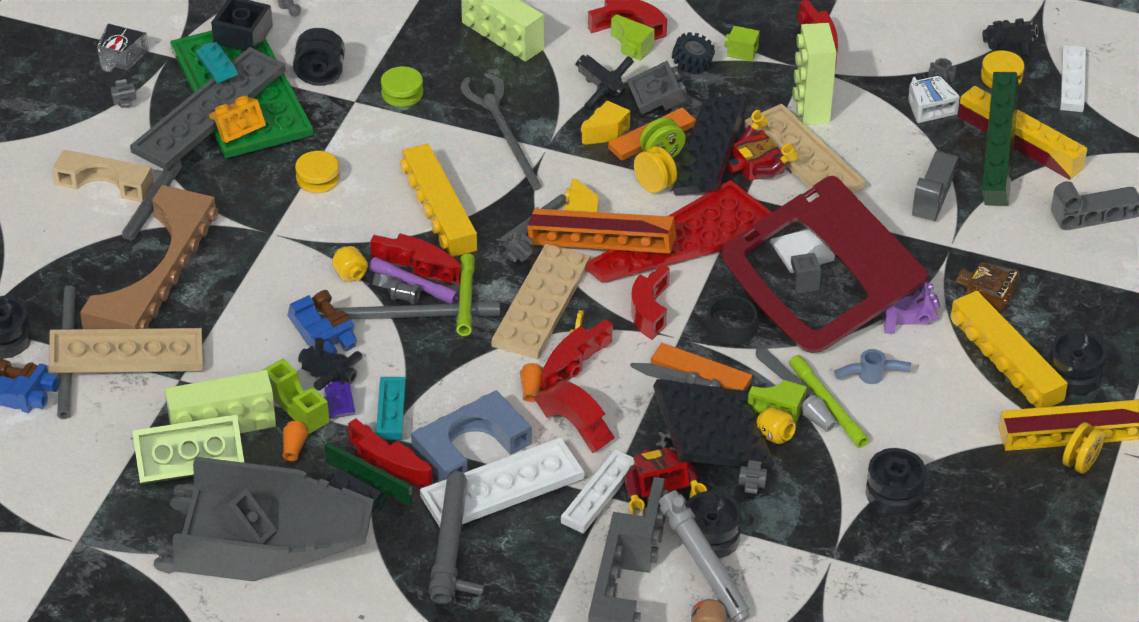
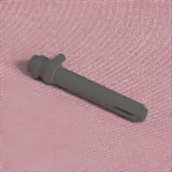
[428,471,484,604]

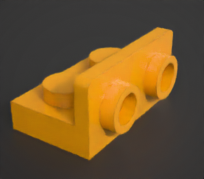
[209,96,266,143]

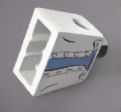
[908,74,960,123]

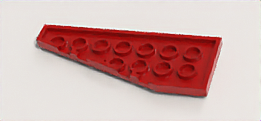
[586,180,772,283]

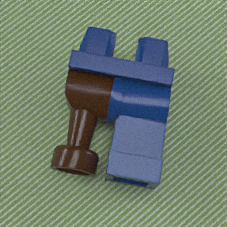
[287,290,357,355]
[0,359,59,413]

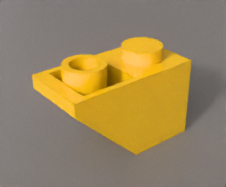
[581,101,630,145]
[564,179,599,212]

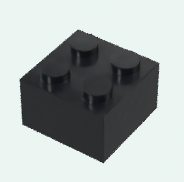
[211,0,273,51]

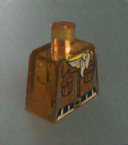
[957,262,1020,314]

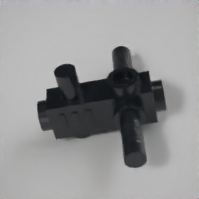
[982,18,1038,55]
[575,55,634,111]
[298,338,362,391]

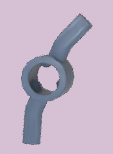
[834,349,911,384]

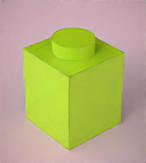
[724,26,760,62]

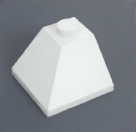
[770,228,835,273]

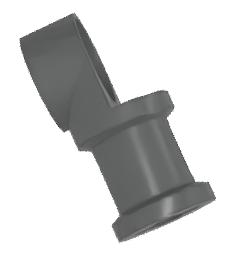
[372,273,421,305]

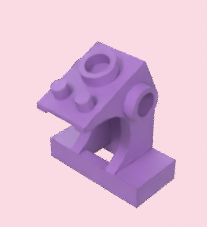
[882,282,940,334]

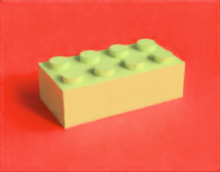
[461,0,544,62]
[792,23,837,125]
[165,370,276,433]
[132,415,244,485]

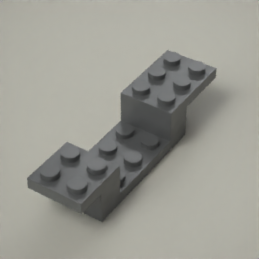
[588,477,668,622]

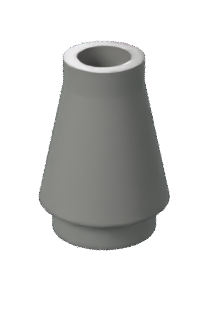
[800,395,837,432]

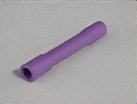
[369,257,459,304]

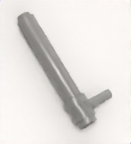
[658,490,750,622]

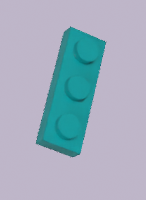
[196,42,238,84]
[376,377,406,440]

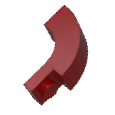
[631,265,670,340]

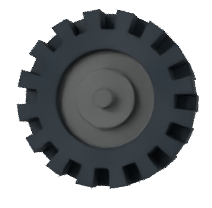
[672,32,715,74]

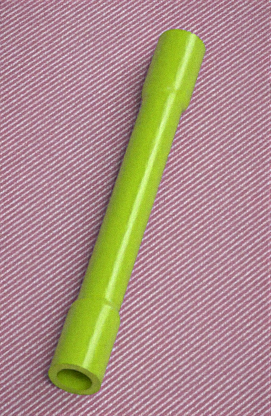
[456,253,475,336]
[789,355,870,448]

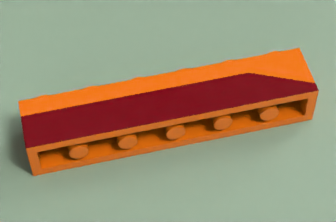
[527,209,676,253]

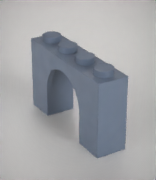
[411,390,532,481]

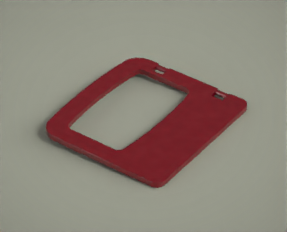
[722,176,928,353]

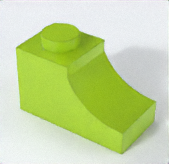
[611,14,655,61]
[748,380,807,424]

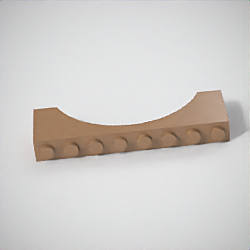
[80,185,218,329]

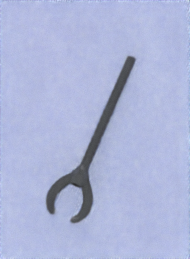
[461,73,541,190]

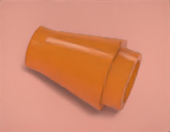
[520,363,543,402]
[282,421,308,461]

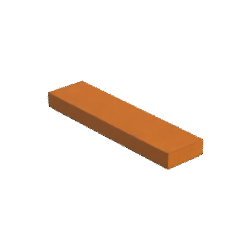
[608,107,696,161]
[651,342,753,391]

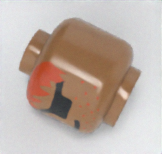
[691,599,727,622]

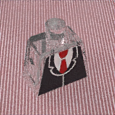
[97,23,149,72]

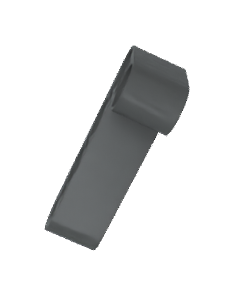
[912,151,959,221]
[1051,181,1139,230]

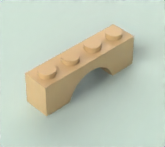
[53,150,154,202]

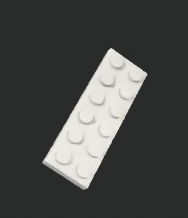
[420,437,584,527]

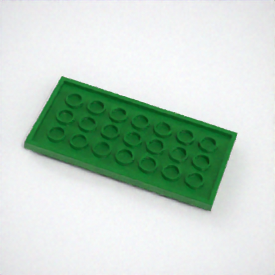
[170,30,313,158]

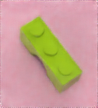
[263,358,329,434]

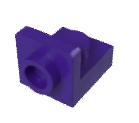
[323,382,355,419]

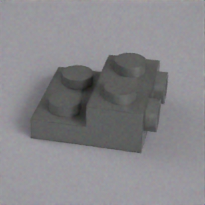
[627,60,688,114]

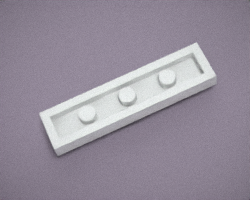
[1060,45,1086,112]
[561,449,634,534]

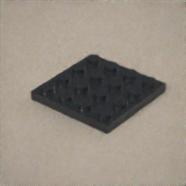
[653,379,774,471]

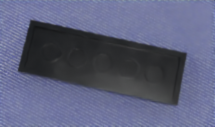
[672,93,749,196]

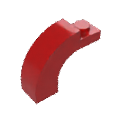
[588,0,667,40]
[533,381,615,453]

